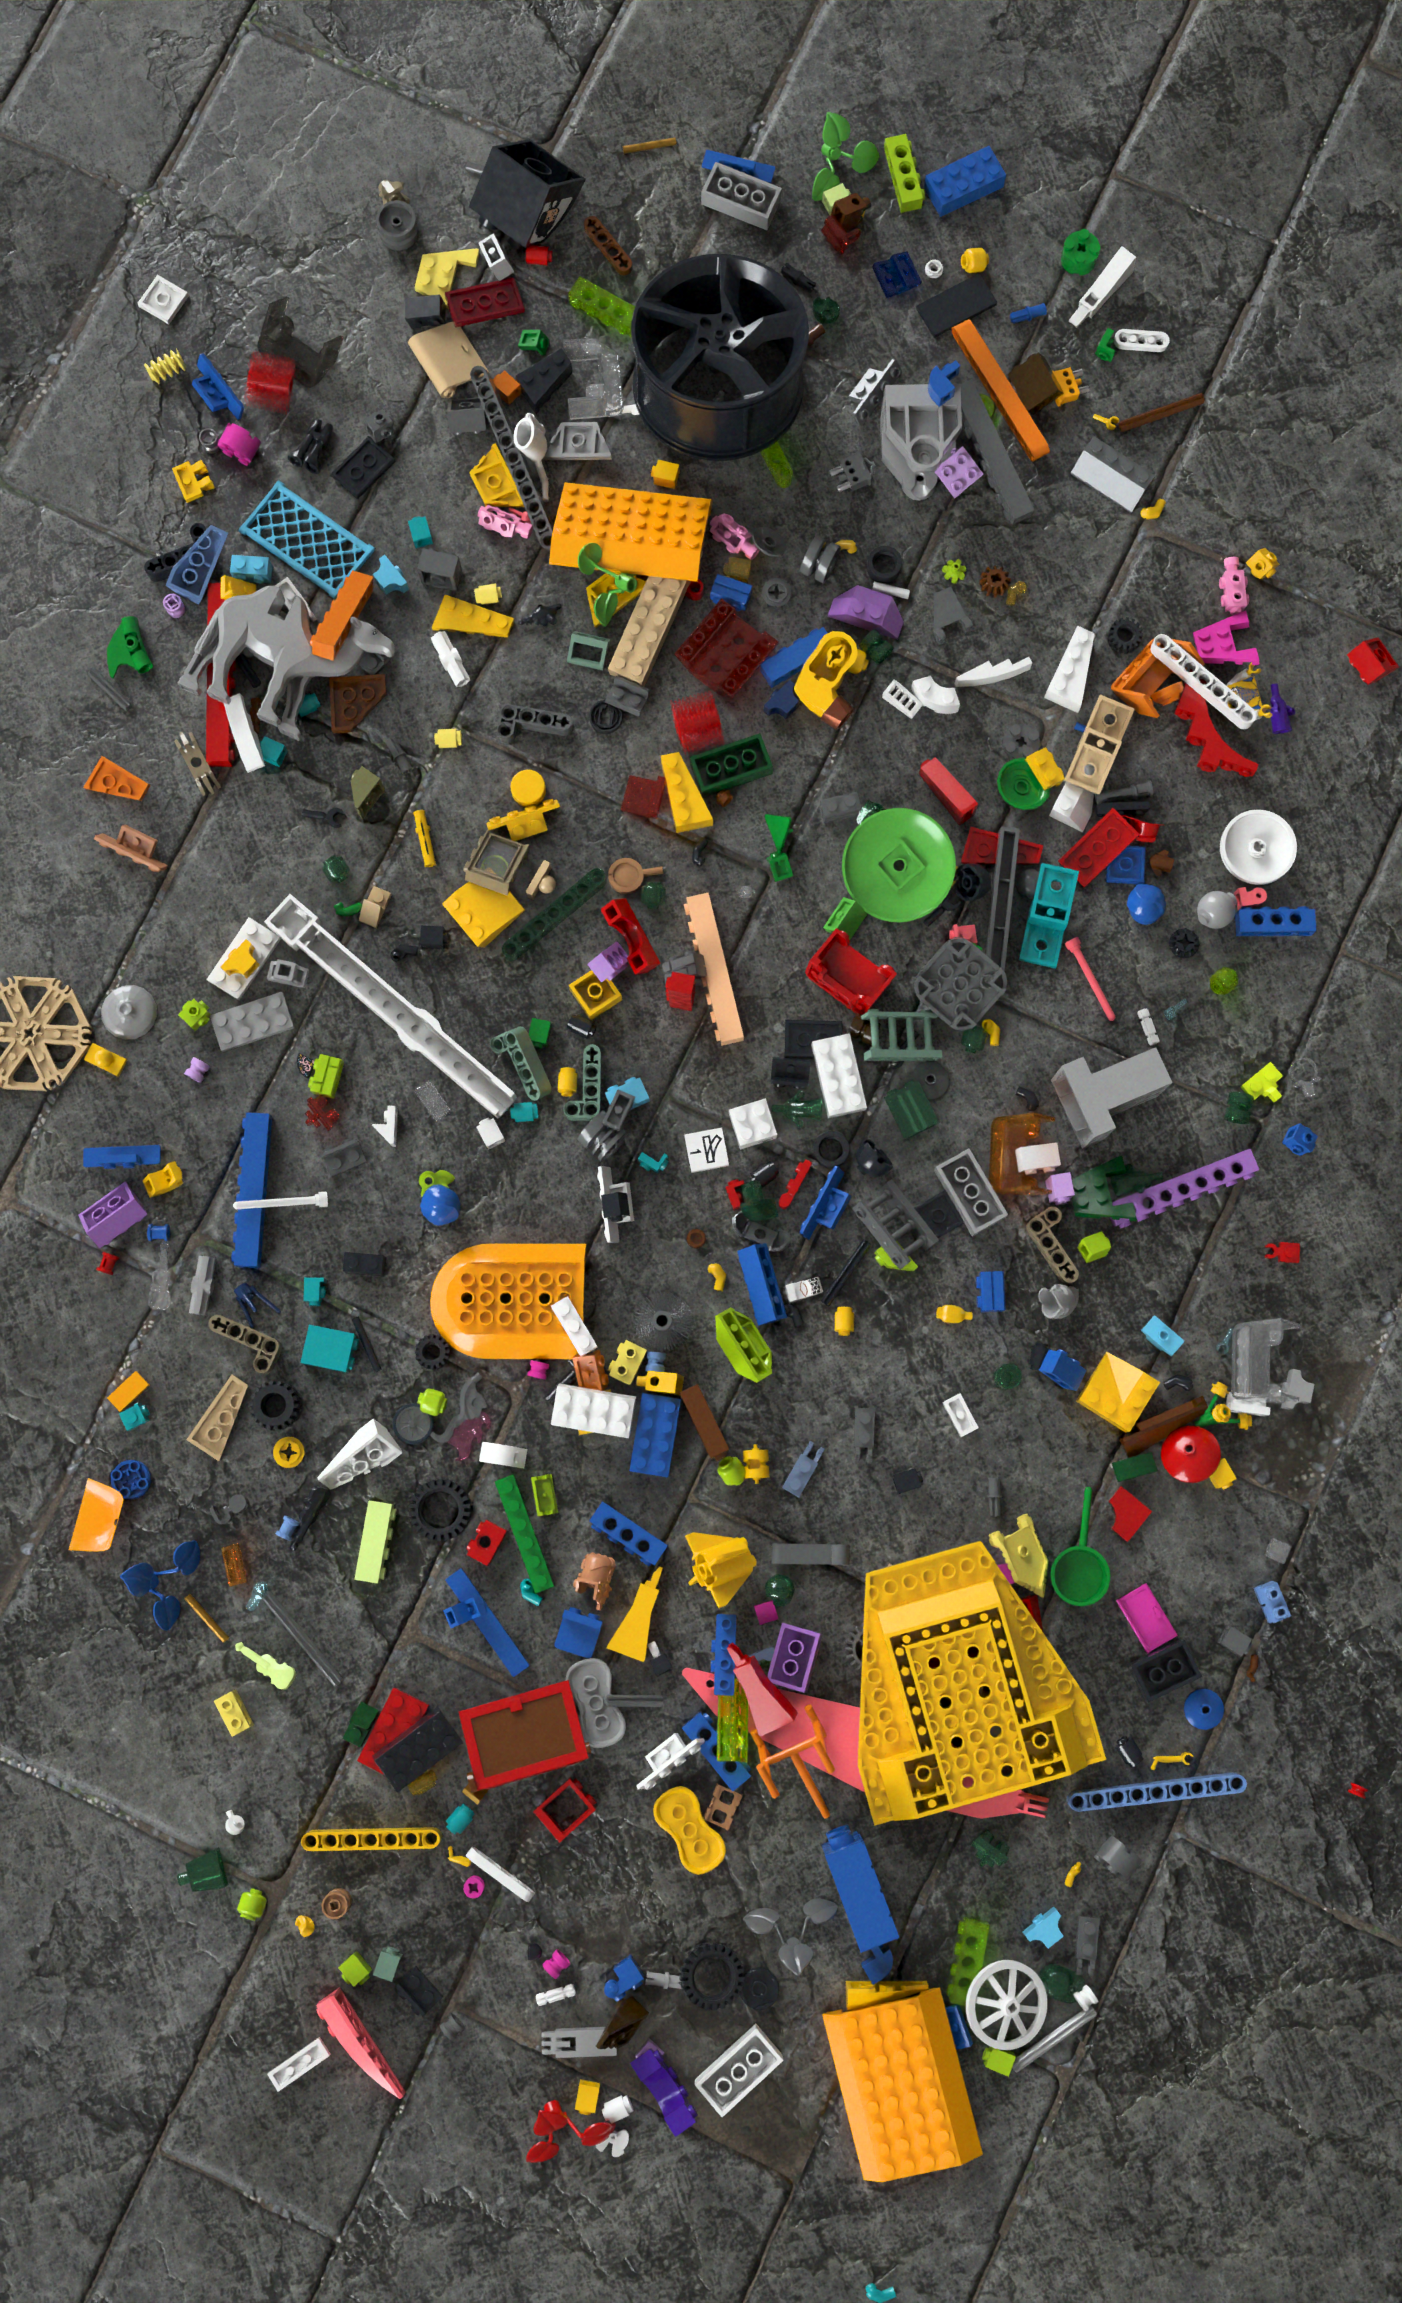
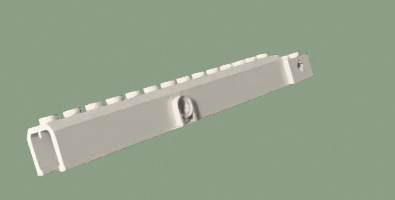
[264,894,517,1119]

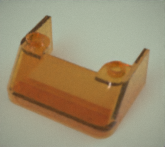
[989,1113,1055,1196]

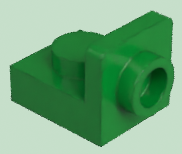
[1095,328,1116,362]
[518,330,549,355]
[766,851,793,882]

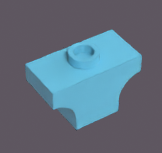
[372,555,409,595]
[1141,1315,1184,1356]
[1023,1906,1063,1949]

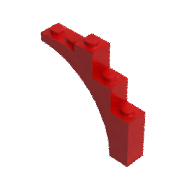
[1174,668,1259,777]

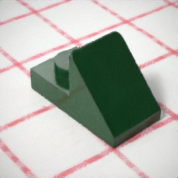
[342,1701,379,1747]

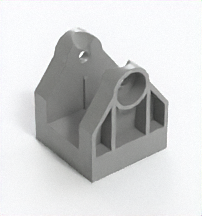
[880,384,962,501]

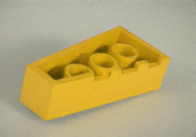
[661,752,713,833]

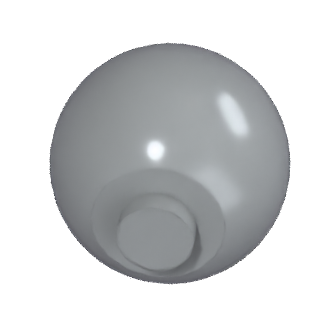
[1197,891,1237,929]

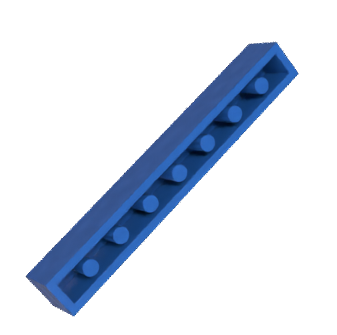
[231,1113,273,1268]

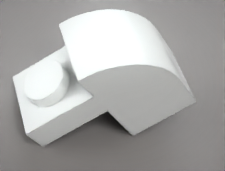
[479,1442,527,1469]

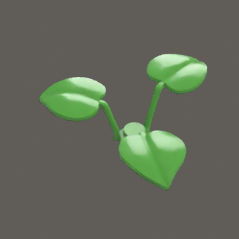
[812,112,879,201]
[577,543,637,627]

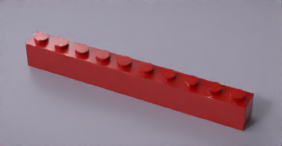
[206,583,236,767]

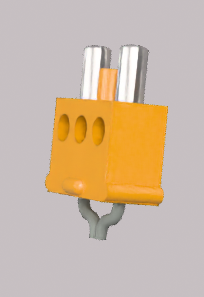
[1052,367,1089,406]

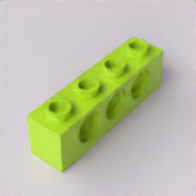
[884,134,925,213]

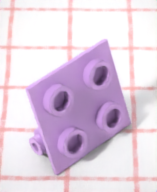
[935,446,983,498]

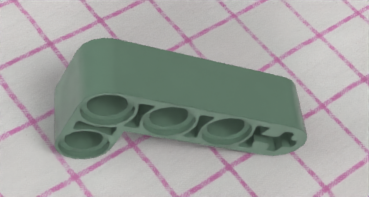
[490,1026,551,1101]
[564,1044,602,1121]

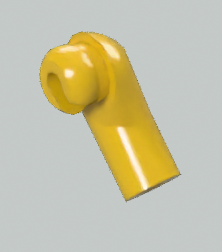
[708,1263,726,1292]

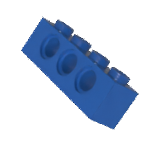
[1235,906,1316,936]
[589,1501,668,1566]
[682,1711,751,1792]

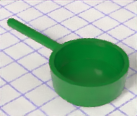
[1050,1487,1110,1606]

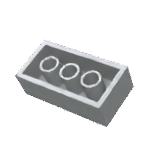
[701,162,782,230]
[934,1148,1008,1237]

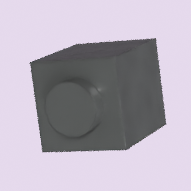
[1217,1625,1252,1656]

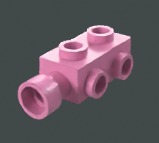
[478,505,533,539]
[710,513,760,560]
[1219,557,1249,615]

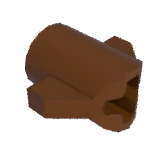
[1149,850,1174,877]

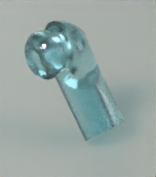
[246,1582,268,1611]

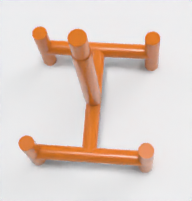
[750,1704,835,1818]

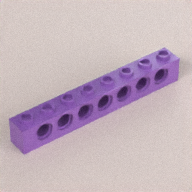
[1110,1149,1259,1229]

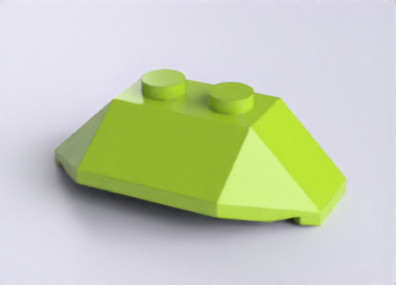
[715,1307,772,1383]

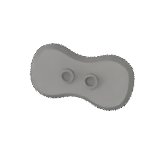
[566,1658,626,1748]

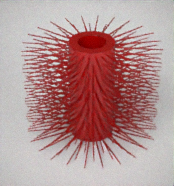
[244,350,296,414]
[670,690,724,755]

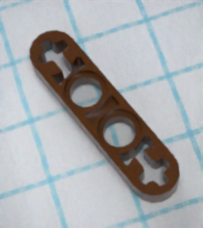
[584,216,632,276]

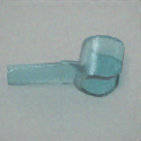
[1164,999,1187,1020]
[1216,1328,1234,1354]

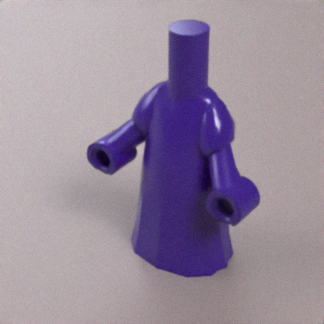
[1270,683,1296,734]

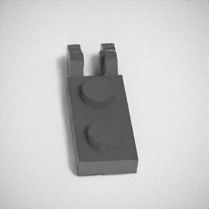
[854,1408,875,1464]
[1075,1915,1100,1977]

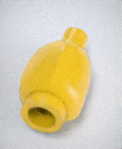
[936,1305,973,1323]

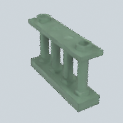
[861,1009,942,1061]

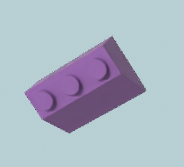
[78,1181,147,1248]
[767,1623,823,1693]

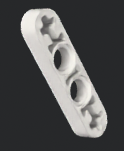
[466,1847,535,1902]

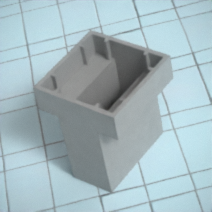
[1051,1047,1172,1149]

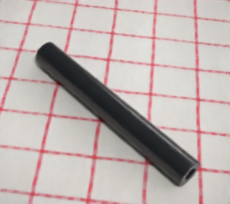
[352,1316,382,1372]

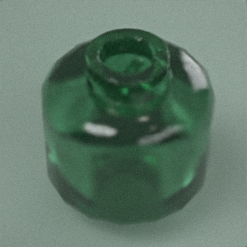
[322,855,350,884]
[641,882,666,909]
[960,1026,988,1054]

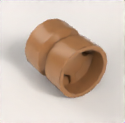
[321,1888,352,1919]

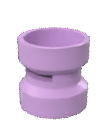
[163,593,185,618]
[184,1057,210,1083]

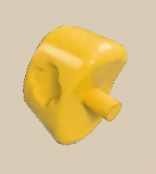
[295,1915,315,1937]

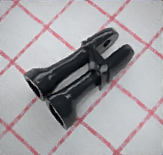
[288,418,333,474]

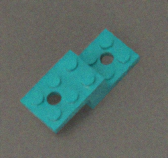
[1019,863,1079,969]

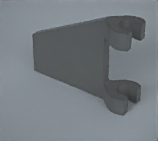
[933,587,973,645]

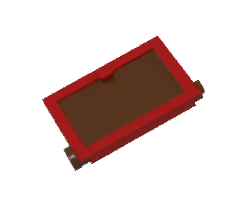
[459,1680,592,1793]

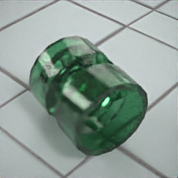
[859,629,894,665]
[1224,1092,1254,1124]
[993,1363,1022,1390]

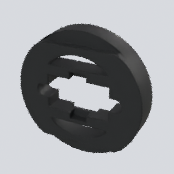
[589,700,623,734]

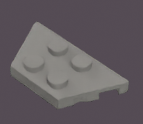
[543,422,612,460]

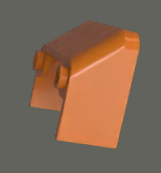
[1111,638,1205,718]

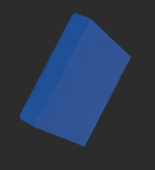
[1105,846,1146,884]

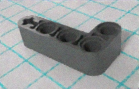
[497,704,573,744]
[771,1543,849,1565]

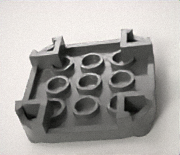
[913,937,1007,1030]

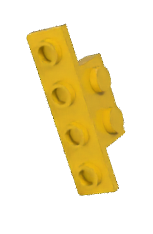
[486,799,560,841]

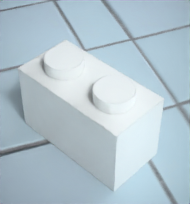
[1015,1143,1061,1175]

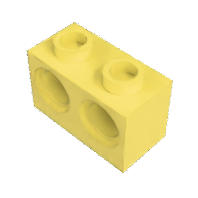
[214,1690,254,1737]

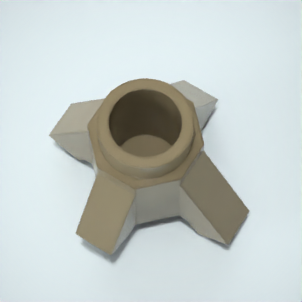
[378,180,409,205]

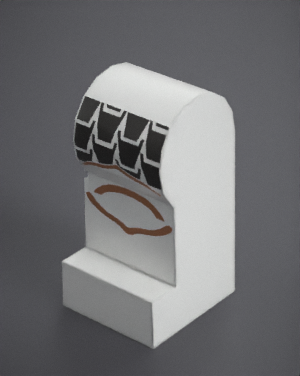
[784,1277,823,1304]

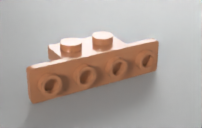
[94,825,168,872]

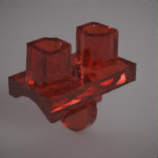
[305,1095,339,1131]

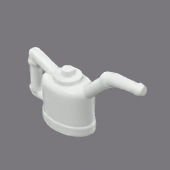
[514,413,549,502]

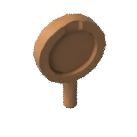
[608,858,663,894]

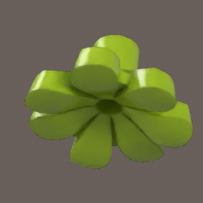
[942,559,966,584]

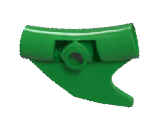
[107,616,153,679]

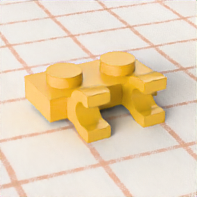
[172,460,215,503]

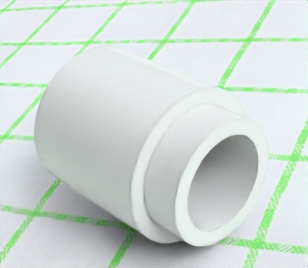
[602,2095,634,2124]

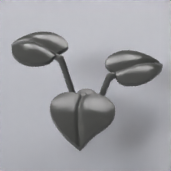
[743,1899,838,1976]

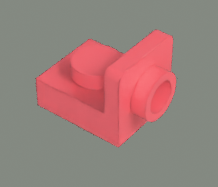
[949,924,977,945]

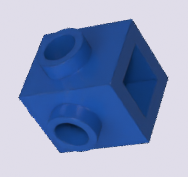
[1282,1123,1318,1156]

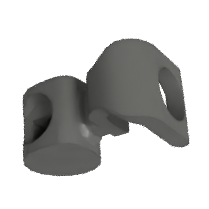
[210,1494,249,1525]

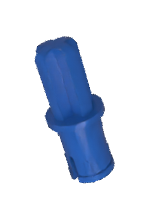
[1010,303,1047,324]

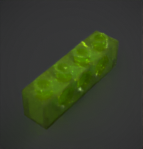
[568,276,635,337]
[946,1917,990,2006]

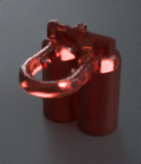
[821,215,861,254]

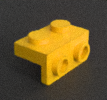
[1025,747,1065,791]

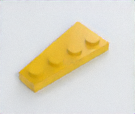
[432,595,514,637]

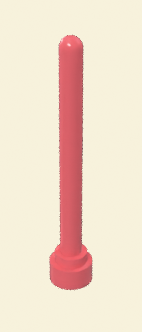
[1065,937,1115,1021]

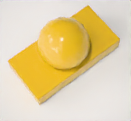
[84,1043,128,1077]

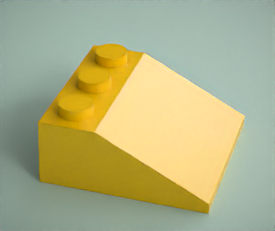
[442,867,525,948]

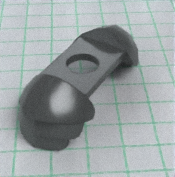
[732,1211,790,1252]

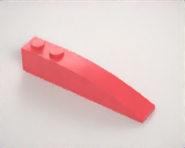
[316,1987,406,2099]

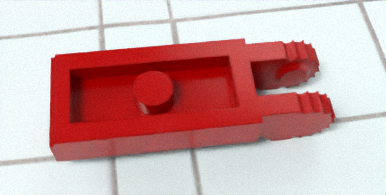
[778,1159,812,1210]

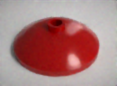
[1161,1426,1221,1483]

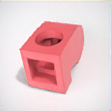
[1234,887,1267,910]

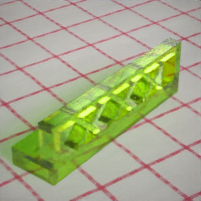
[717,1678,748,1763]

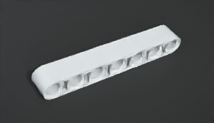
[1150,634,1256,729]

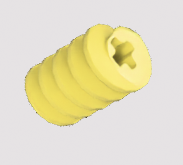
[144,348,186,384]

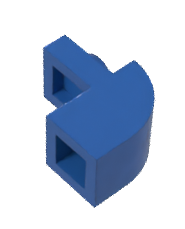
[928,360,961,407]
[443,1594,487,1629]
[861,1944,893,1985]

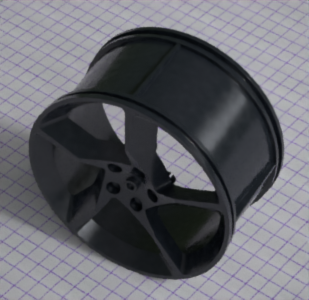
[631,254,809,461]

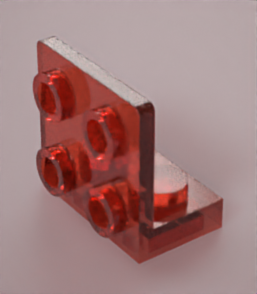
[621,775,666,819]

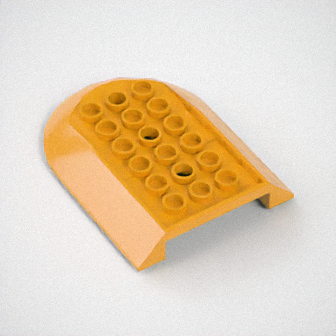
[430,1244,586,1359]

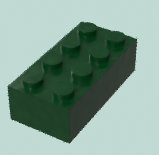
[690,733,773,798]

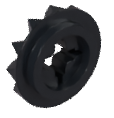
[1169,928,1200,958]

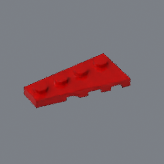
[960,827,1044,865]

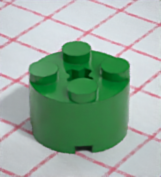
[1061,229,1100,275]

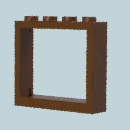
[680,1384,729,1462]

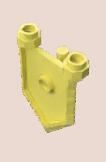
[989,1514,1049,1598]

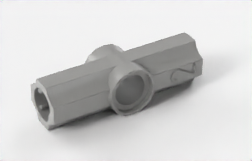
[189,1256,216,1316]

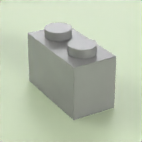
[478,233,514,281]

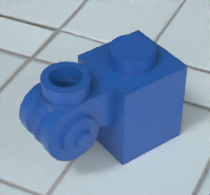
[604,1955,644,2002]

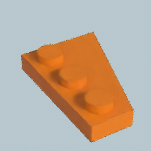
[83,756,151,801]

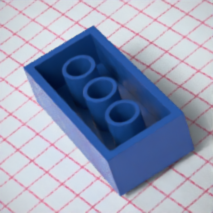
[924,146,1006,217]
[629,1393,681,1478]

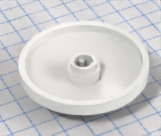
[1220,810,1297,885]

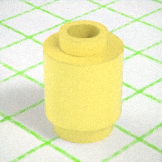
[474,583,502,605]
[434,729,462,748]

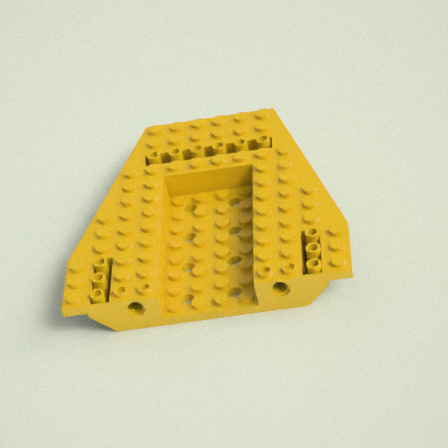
[857,1541,1106,1826]

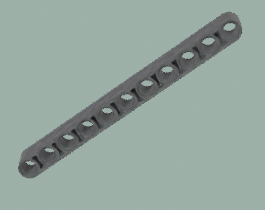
[470,366,554,552]

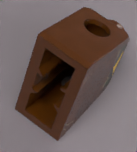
[828,193,871,237]

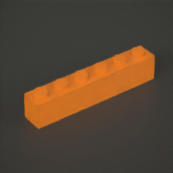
[310,570,374,661]

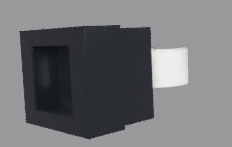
[647,1641,673,1677]

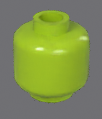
[417,1388,448,1416]
[717,1456,745,1486]
[237,1888,267,1921]

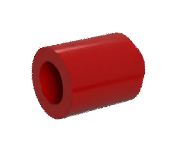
[526,245,553,266]

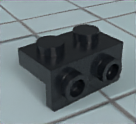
[770,1057,811,1089]

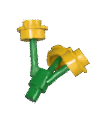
[1195,1382,1252,1430]

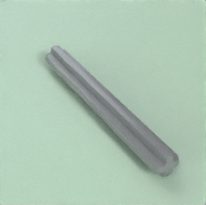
[1012,2005,1097,2073]

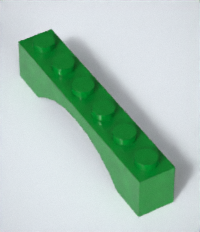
[495,1474,555,1594]

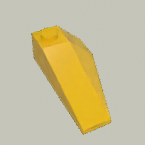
[846,1981,928,2010]

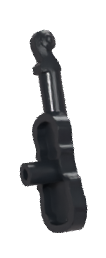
[290,1485,331,1551]

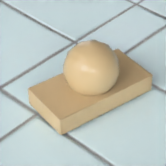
[526,860,556,900]

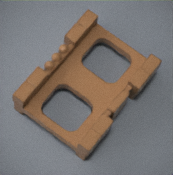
[703,1783,743,1830]

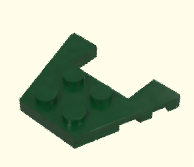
[1072,1156,1137,1221]

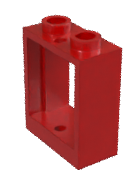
[533,1777,597,1843]

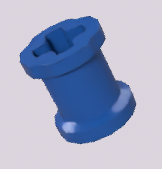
[147,1224,170,1241]

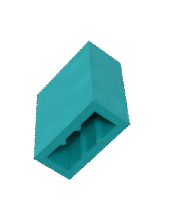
[300,1325,359,1373]

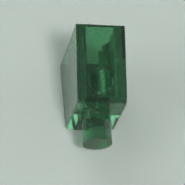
[177,1847,229,1892]

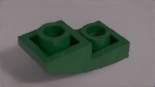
[1112,1452,1158,1482]

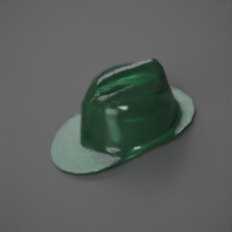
[1038,1964,1085,2004]

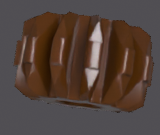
[979,565,1011,598]

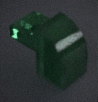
[740,1180,779,1222]

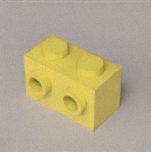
[608,1340,648,1386]

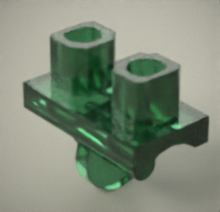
[970,1830,1010,1867]

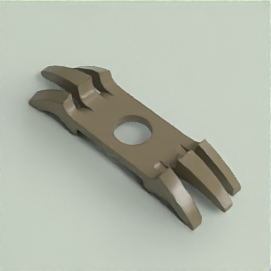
[174,732,221,796]

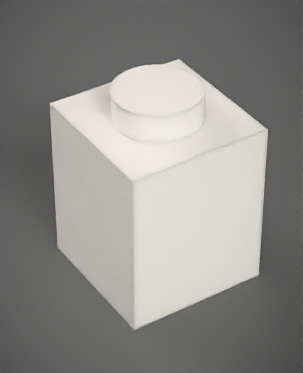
[477,1118,505,1150]

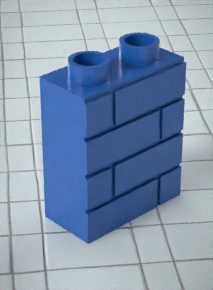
[822,1825,900,1953]

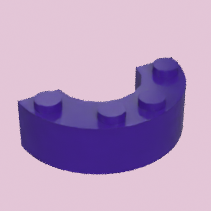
[630,2049,698,2137]

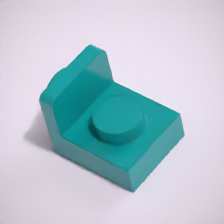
[119,1402,150,1431]

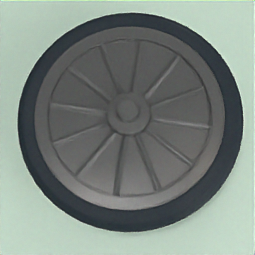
[393,1403,434,1444]

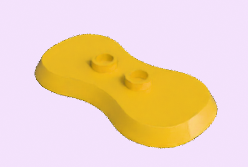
[653,1786,726,1875]

